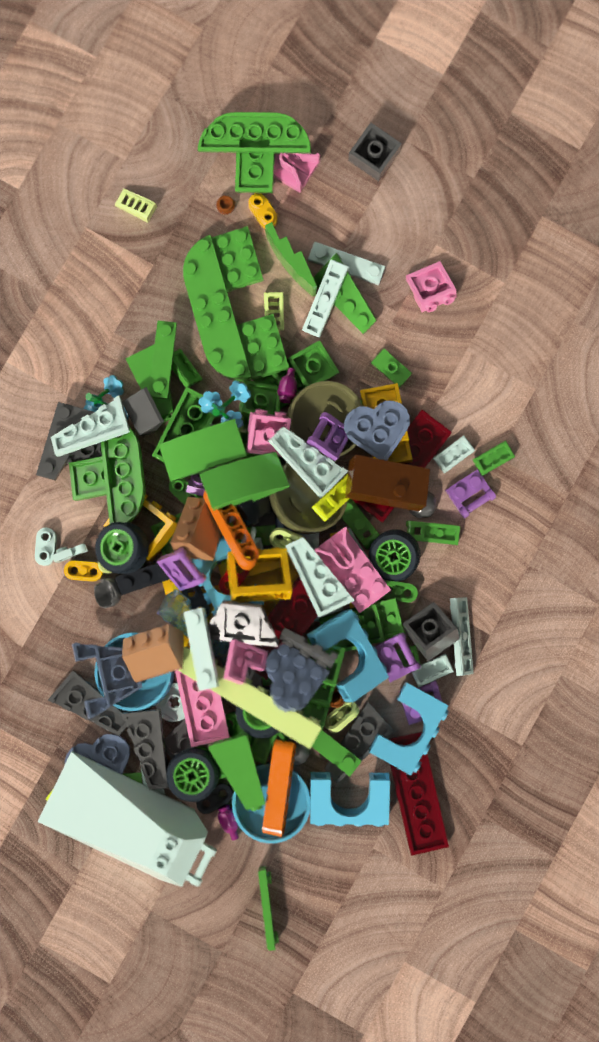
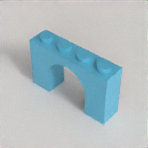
[190,536,264,616]
[307,610,389,703]
[368,682,449,775]
[310,772,390,827]

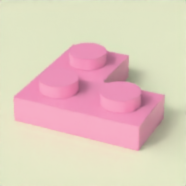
[224,639,268,685]

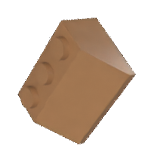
[171,497,222,561]
[122,624,184,682]

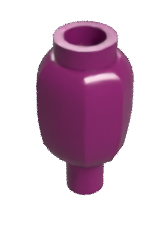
[277,368,297,404]
[218,804,239,840]

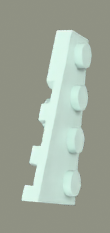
[51,395,130,457]
[268,427,348,498]
[285,538,355,617]

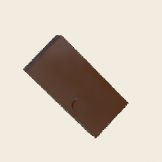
[345,455,430,512]

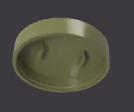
[287,381,363,458]
[269,462,347,534]

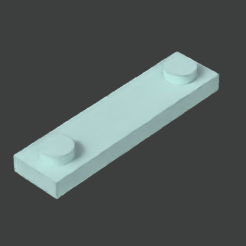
[308,241,385,285]
[302,259,349,338]
[450,597,474,676]
[184,608,220,691]

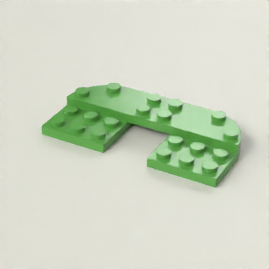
[183,226,289,382]

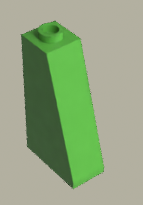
[125,344,174,423]
[208,733,266,811]

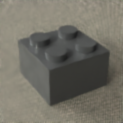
[348,123,402,181]
[403,602,460,661]

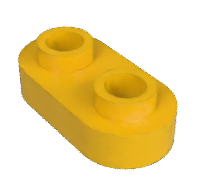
[248,193,278,228]
[64,561,103,582]

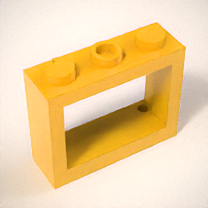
[103,494,178,562]
[226,547,292,602]

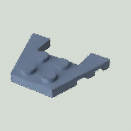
[72,643,142,719]

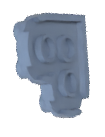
[344,401,410,461]
[266,644,330,712]
[65,733,130,774]

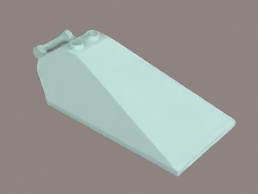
[38,751,217,887]

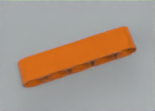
[203,491,259,570]
[262,739,296,837]

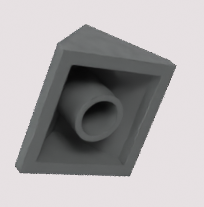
[122,387,164,436]

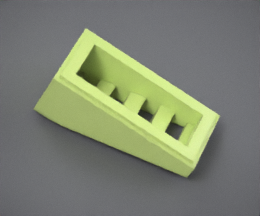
[115,189,157,223]
[264,292,284,330]

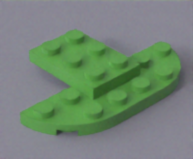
[198,112,311,193]
[69,427,146,524]

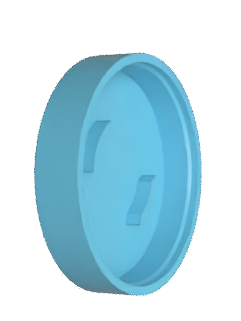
[95,633,174,711]
[232,762,311,843]

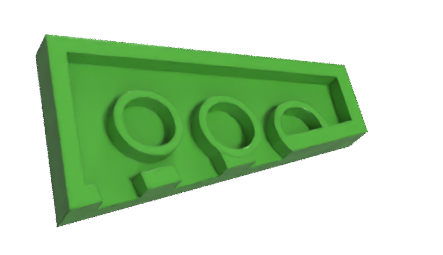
[313,253,377,334]

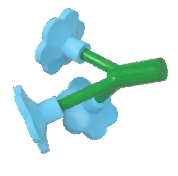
[83,375,129,420]
[199,380,251,428]

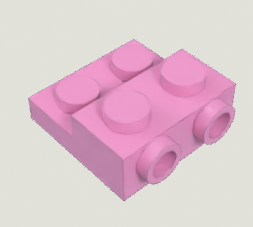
[406,261,457,312]
[246,409,291,457]

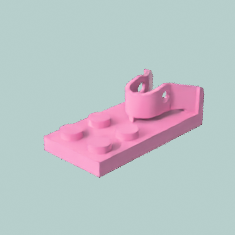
[274,153,320,193]
[314,527,391,613]
[175,670,230,747]

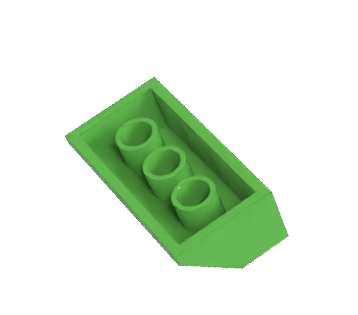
[152,387,215,463]

